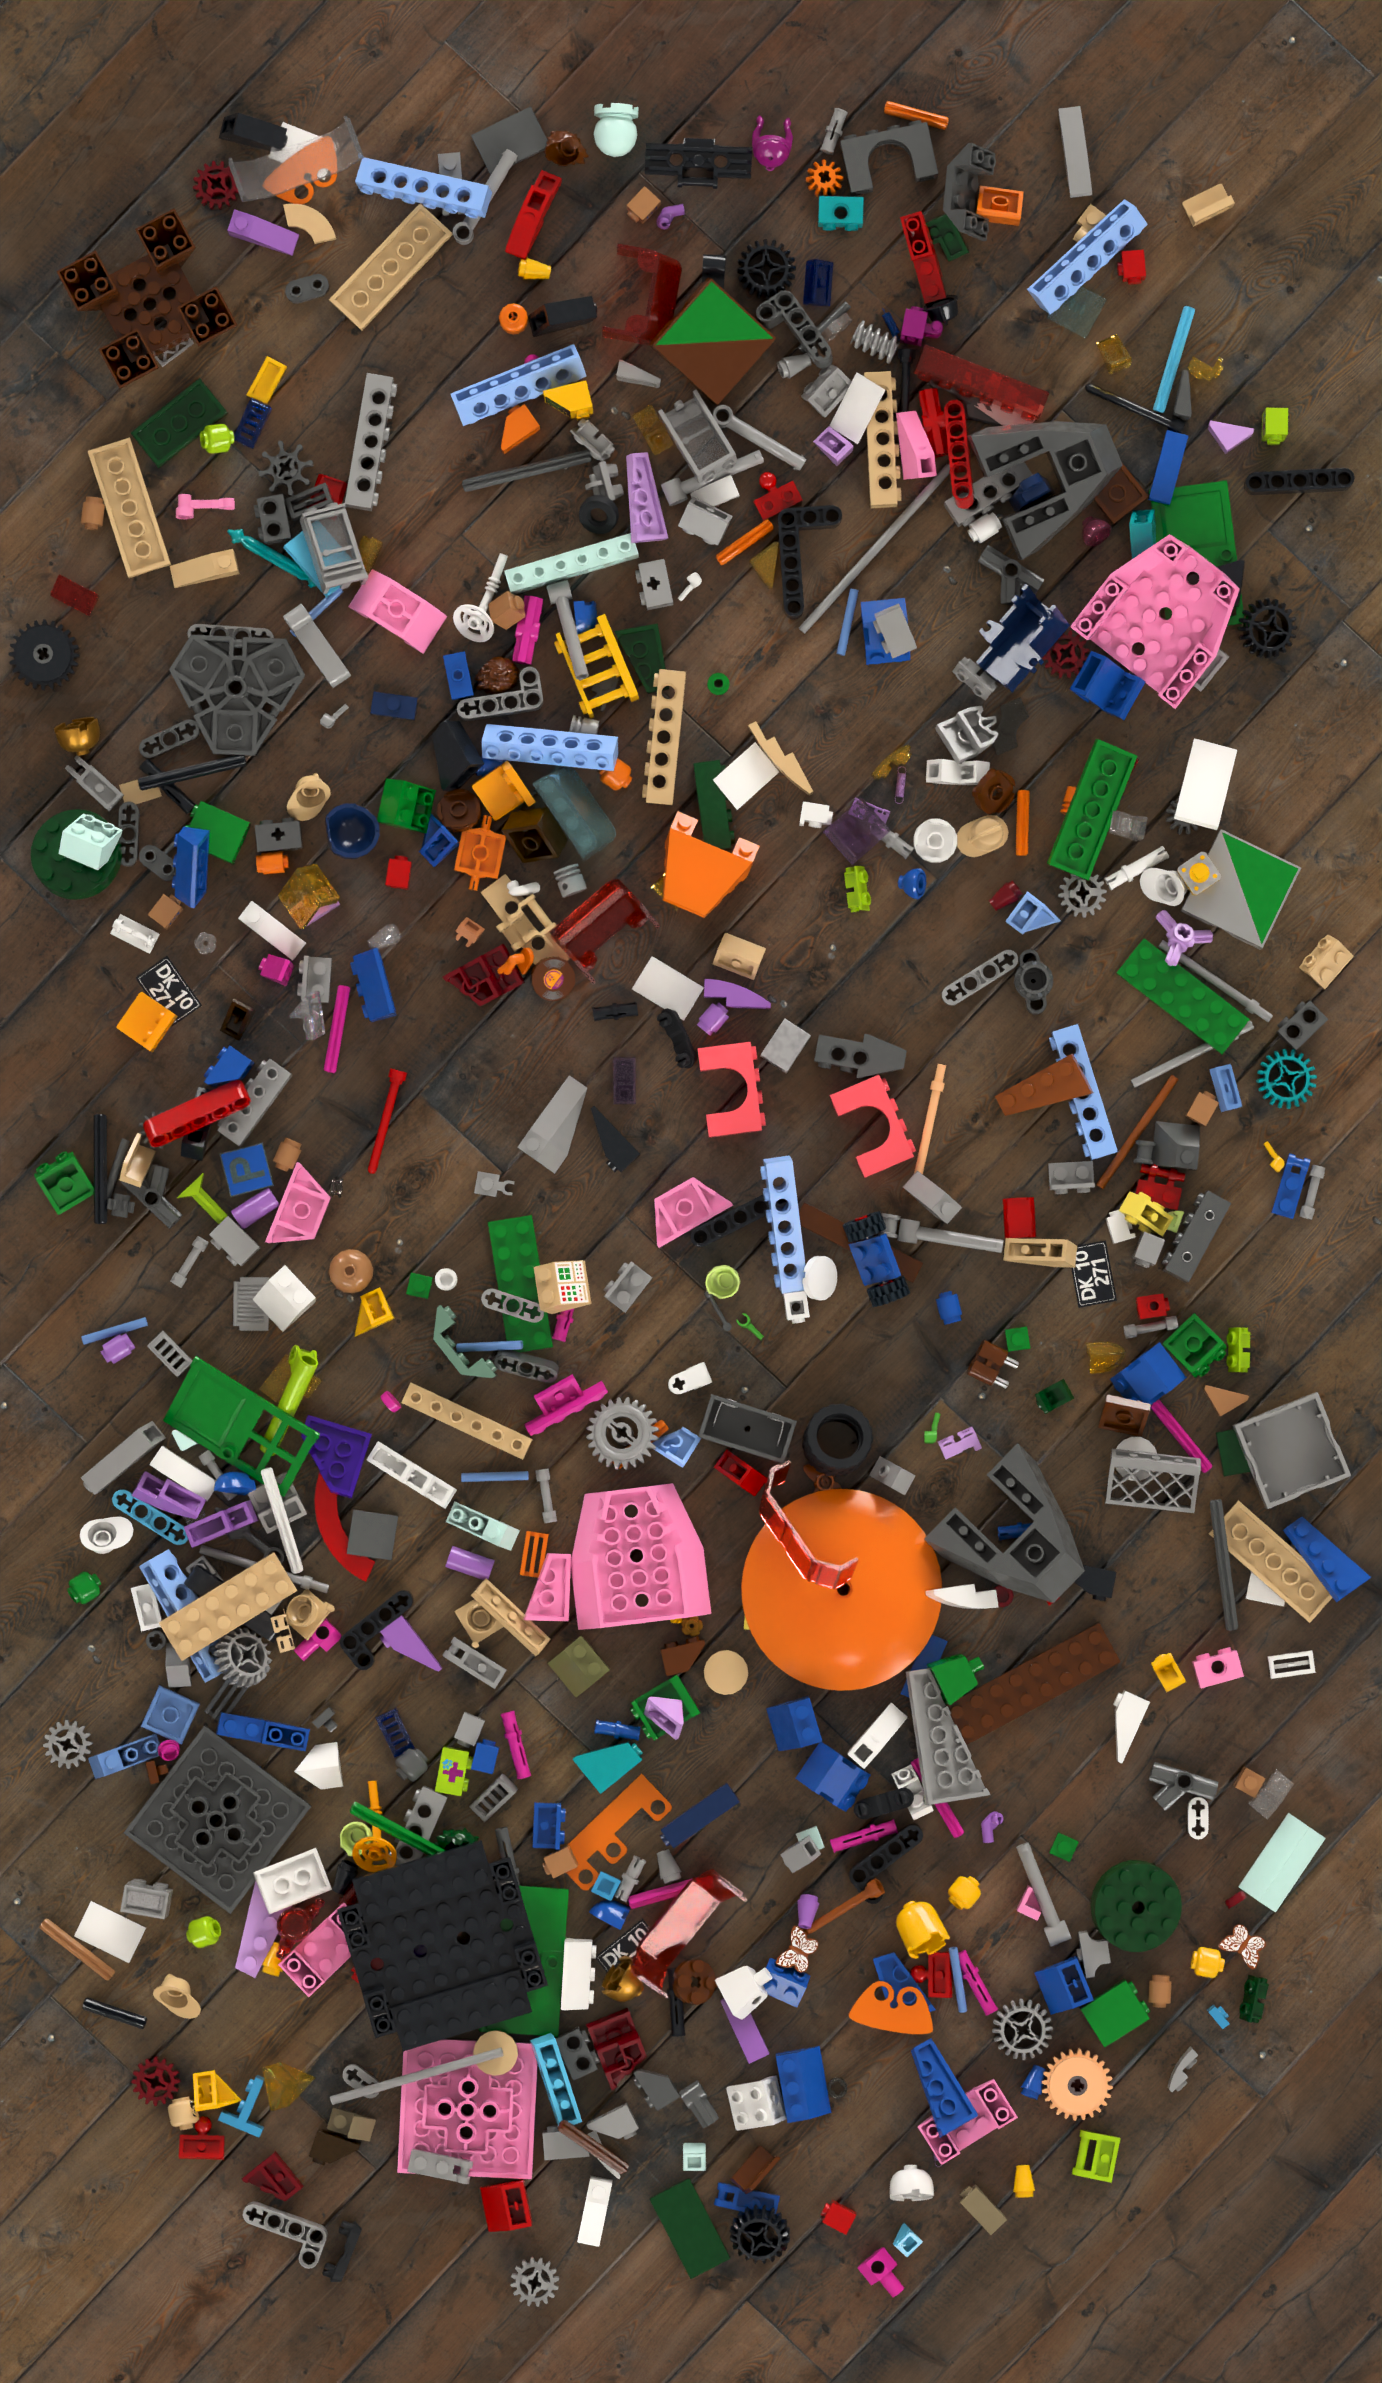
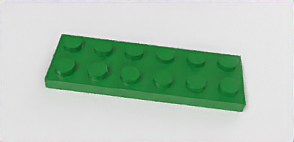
[1047,739,1138,881]
[1116,938,1250,1055]
[488,1215,553,1352]

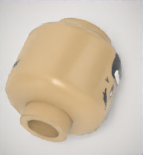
[168,2096,199,2131]

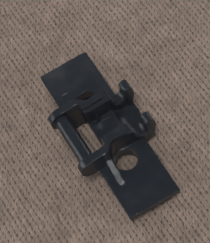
[645,138,752,189]

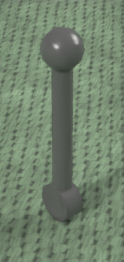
[704,1290,732,1331]

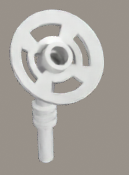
[453,553,508,642]

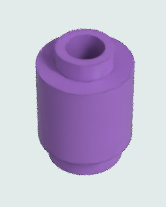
[697,1002,729,1036]
[100,1333,135,1364]

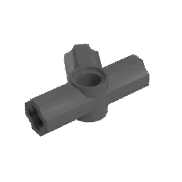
[978,545,1044,605]
[121,1164,183,1229]
[1148,1762,1219,1811]

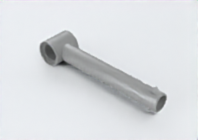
[453,149,518,245]
[712,405,807,471]
[661,450,764,506]
[546,579,589,680]
[897,1219,1003,1253]
[1016,1842,1072,1947]

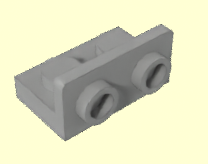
[801,365,852,417]
[297,955,332,1003]
[1048,1161,1095,1194]
[603,1261,652,1313]

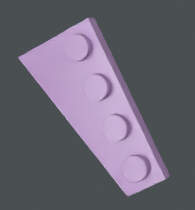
[626,452,668,543]
[235,1881,292,1978]

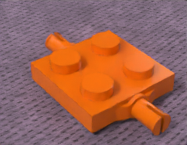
[454,815,506,891]

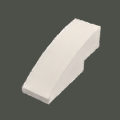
[149,1446,216,1501]
[925,1584,998,1609]

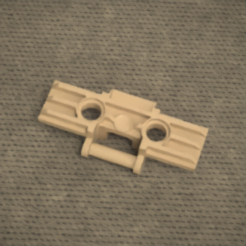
[481,874,569,965]

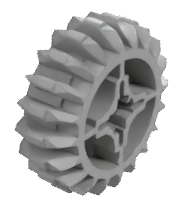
[213,1627,272,1688]
[992,1999,1053,2060]

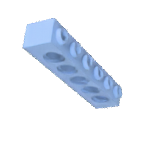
[355,157,492,219]
[1027,199,1148,315]
[450,344,586,426]
[481,724,618,771]
[1049,1024,1118,1160]
[760,1155,806,1294]
[139,1549,223,1683]

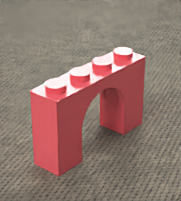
[698,1042,766,1138]
[829,1075,916,1178]

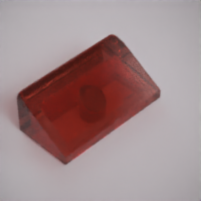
[50,574,100,616]

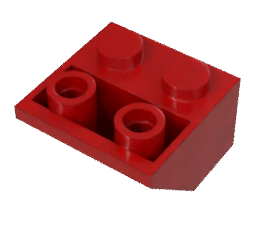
[480,2179,533,2232]

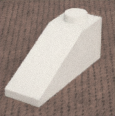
[238,901,306,961]
[1113,1690,1150,1763]
[577,2176,613,2247]

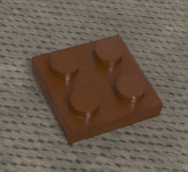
[1094,463,1149,525]
[1098,1395,1151,1437]

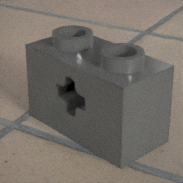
[255,818,303,854]

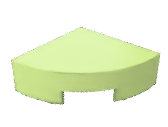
[1167,1211,1184,1233]

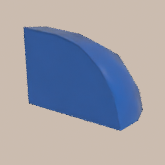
[573,601,597,634]
[214,1472,256,1495]
[589,1900,631,1930]

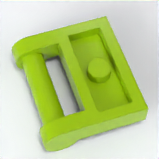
[1072,2129,1120,2183]

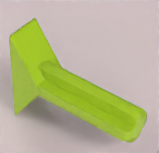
[177,1173,227,1224]

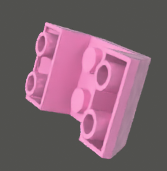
[348,569,447,654]
[278,1902,351,1997]
[918,2079,1018,2165]

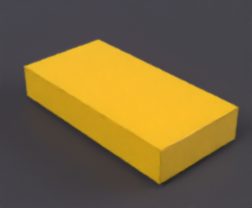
[246,356,287,406]

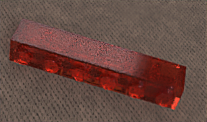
[913,345,1049,422]

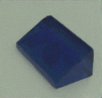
[803,259,834,307]

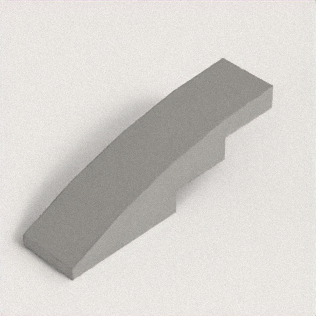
[1058,106,1092,198]

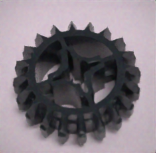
[737,239,796,300]
[1237,598,1298,659]
[730,2204,790,2264]

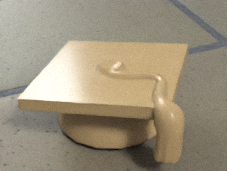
[283,1589,335,1640]
[454,1599,504,1649]

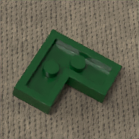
[926,214,969,262]

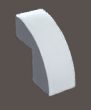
[926,759,990,785]

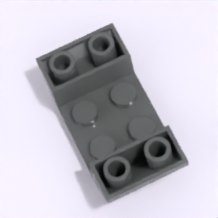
[943,143,996,241]

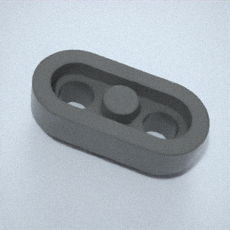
[285,274,329,304]
[139,845,176,881]

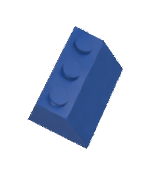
[172,827,210,908]
[350,948,397,1022]
[776,2046,831,2123]

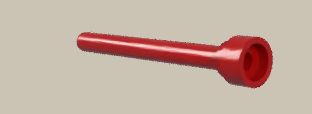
[368,1068,407,1174]

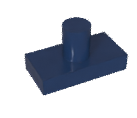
[370,692,418,721]

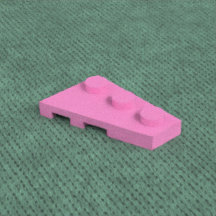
[523,1553,571,1621]

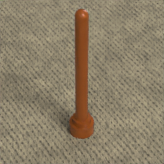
[802,1878,885,1936]

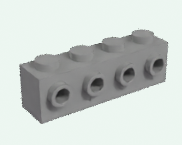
[217,1058,292,1147]

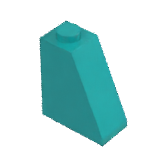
[1129,509,1156,559]
[572,1741,643,1794]

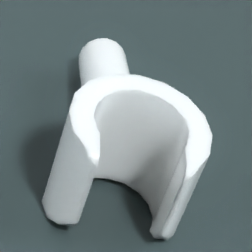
[678,572,702,601]

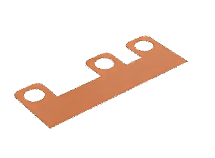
[566,1773,672,1891]

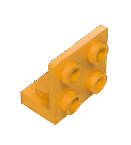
[471,760,536,821]
[116,992,178,1053]

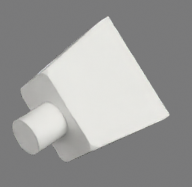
[715,1966,772,2020]

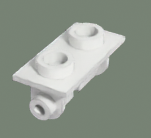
[110,914,160,954]

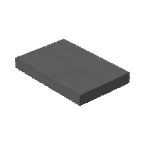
[471,106,548,176]

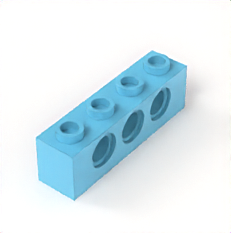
[530,2033,582,2126]

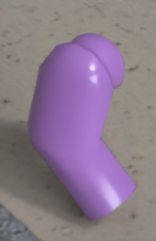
[657,204,685,230]

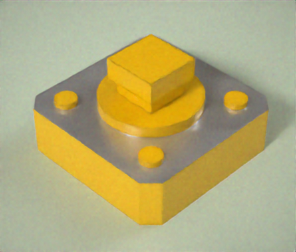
[1177,851,1221,896]

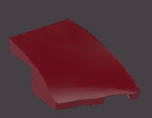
[443,944,525,1006]
[586,2008,647,2090]

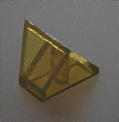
[262,2062,316,2111]

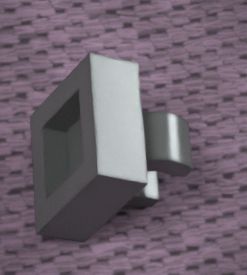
[312,1707,338,1732]

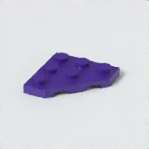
[301,1415,372,1499]

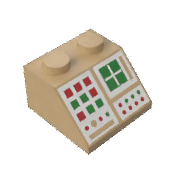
[534,1260,591,1314]

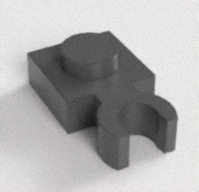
[591,670,620,712]

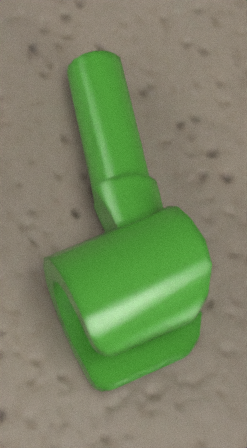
[737,1313,764,1340]
[924,1413,941,1444]

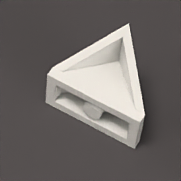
[294,1742,343,1789]

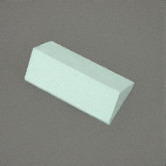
[1238,1813,1326,1912]

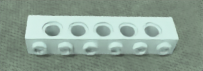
[504,533,639,595]

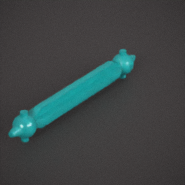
[227,529,316,588]

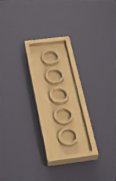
[329,203,453,331]
[88,437,171,578]
[1209,1500,1332,1623]
[159,1552,297,1661]

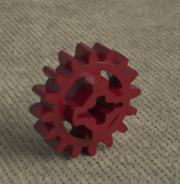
[193,161,241,210]
[1042,630,1090,679]
[131,2056,181,2106]

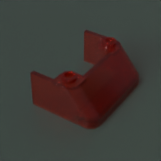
[602,244,682,345]
[551,879,660,984]

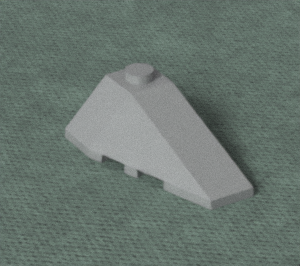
[518,1075,587,1174]

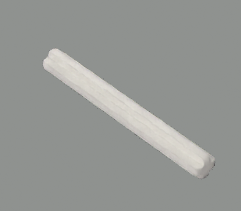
[261,1467,303,1574]

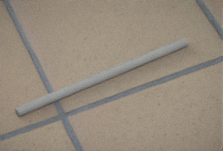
[330,2048,504,2105]

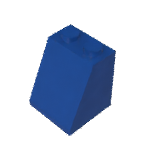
[766,1696,822,1751]

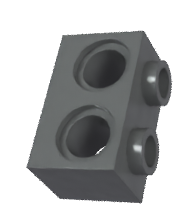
[254,494,292,545]
[1276,1000,1328,1051]
[555,2026,600,2081]

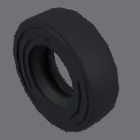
[579,495,619,534]

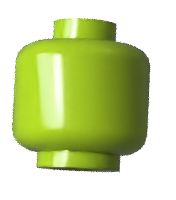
[200,424,234,454]
[186,1916,221,1948]

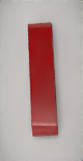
[944,400,974,509]
[143,1080,251,1147]

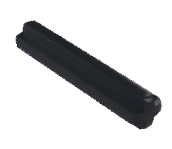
[82,1998,147,2029]

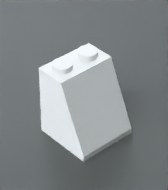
[252,1265,316,1332]

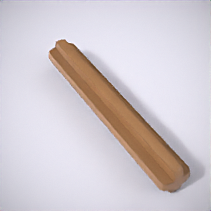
[40,1918,115,1980]

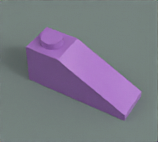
[227,209,299,256]
[380,1615,443,1672]

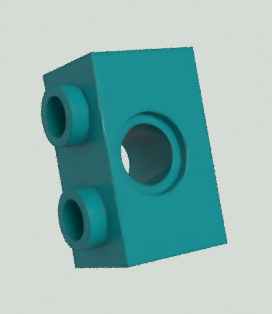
[818,196,864,231]

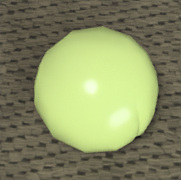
[705,1265,741,1299]
[340,1822,372,1857]

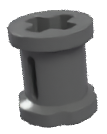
[1133,1140,1156,1165]

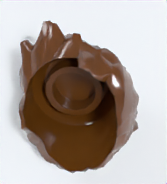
[544,131,589,167]
[474,656,519,694]

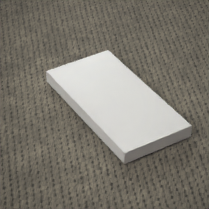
[1174,738,1237,830]

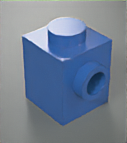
[471,1739,500,1774]

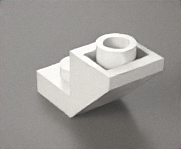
[891,1765,934,1820]

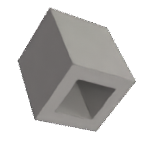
[454,1712,486,1748]
[780,1836,821,1873]

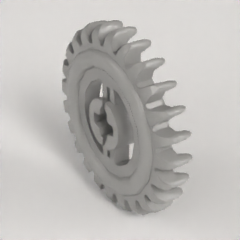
[586,1397,659,1470]

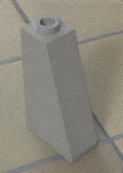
[81,1421,166,1495]

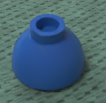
[898,868,926,899]

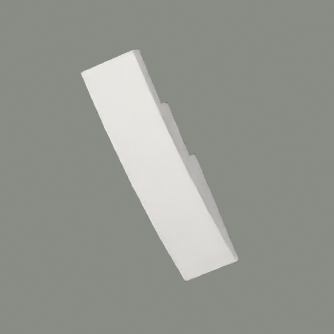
[367,1441,457,1509]

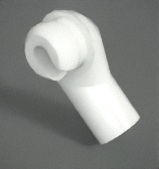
[507,880,540,896]

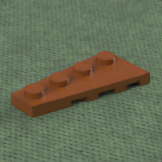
[995,1054,1094,1116]

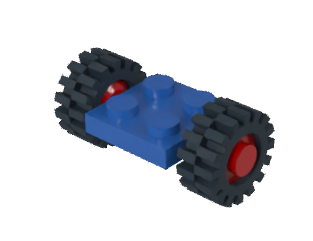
[842,1211,910,1307]

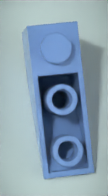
[88,1733,160,1779]

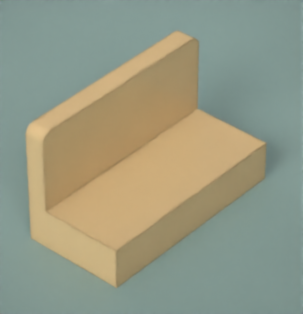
[1182,184,1235,227]
[713,933,766,980]
[119,1133,156,1187]

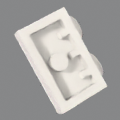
[726,2075,787,2131]

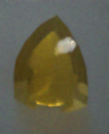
[358,535,383,575]
[1086,1342,1126,1374]

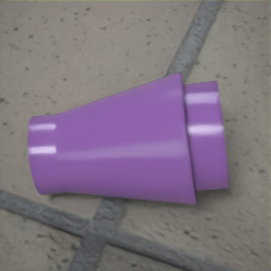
[797,1894,819,1929]

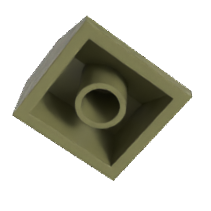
[547,1635,610,1697]

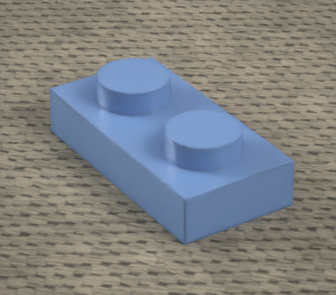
[1209,1064,1243,1112]

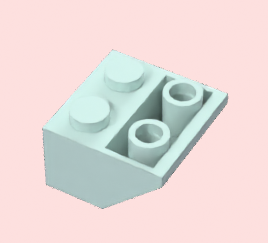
[58,813,123,870]

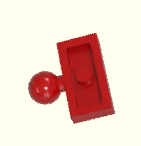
[753,472,803,521]
[910,1952,952,1998]
[179,2116,225,2160]

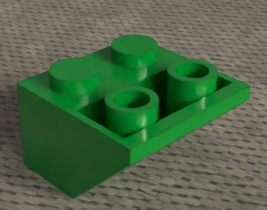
[377,778,436,833]

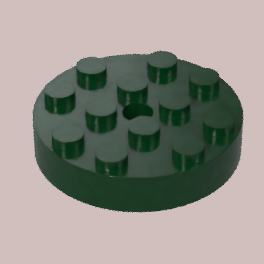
[31,809,122,900]
[1090,1860,1182,1952]

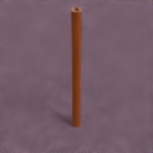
[1096,1075,1179,1189]

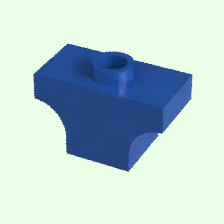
[443,651,474,700]

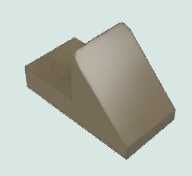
[327,2106,376,2141]

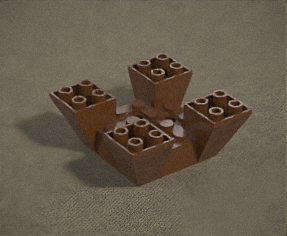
[56,208,238,389]

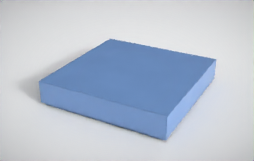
[141,1685,200,1745]

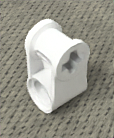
[668,1362,712,1394]

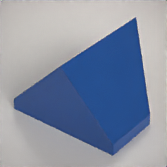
[419,814,459,867]

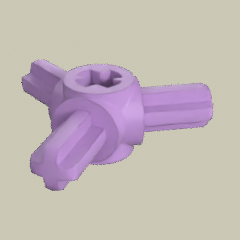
[1156,910,1213,966]

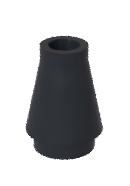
[332,1860,358,1895]

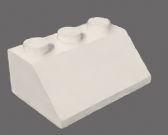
[561,1938,597,2010]

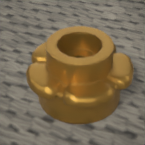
[681,1616,703,1637]

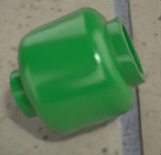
[67,1571,101,1604]

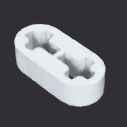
[1187,1796,1208,1840]

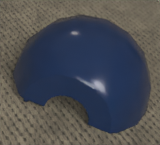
[325,803,380,859]

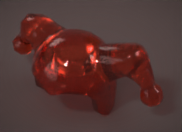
[276,1898,325,1960]

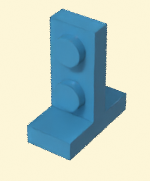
[218,2075,265,2138]

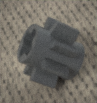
[107,1193,135,1218]

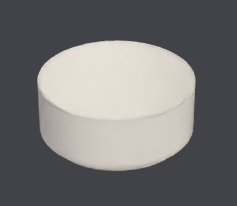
[435,1268,458,1291]

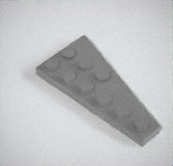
[906,1668,990,1805]

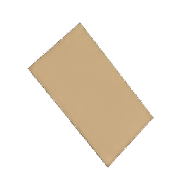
[119,780,162,807]

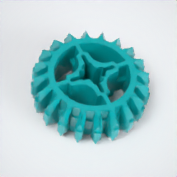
[1256,1049,1317,1109]

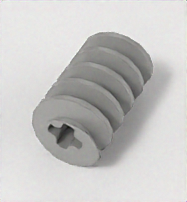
[850,320,900,364]

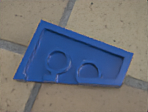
[873,1952,936,2012]

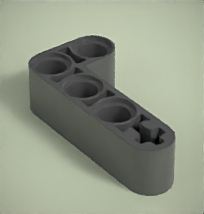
[756,290,833,369]

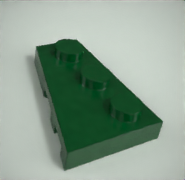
[614,623,669,694]

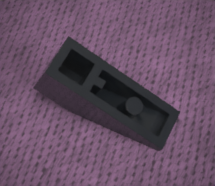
[181,1087,213,1161]
[591,1106,640,1173]
[1075,1565,1117,1601]

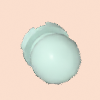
[594,103,639,157]

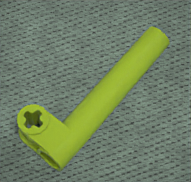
[260,1345,318,1456]

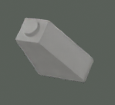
[903,1171,962,1224]

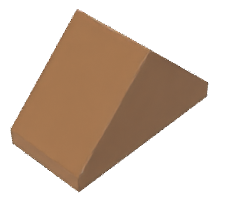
[1203,1385,1249,1416]

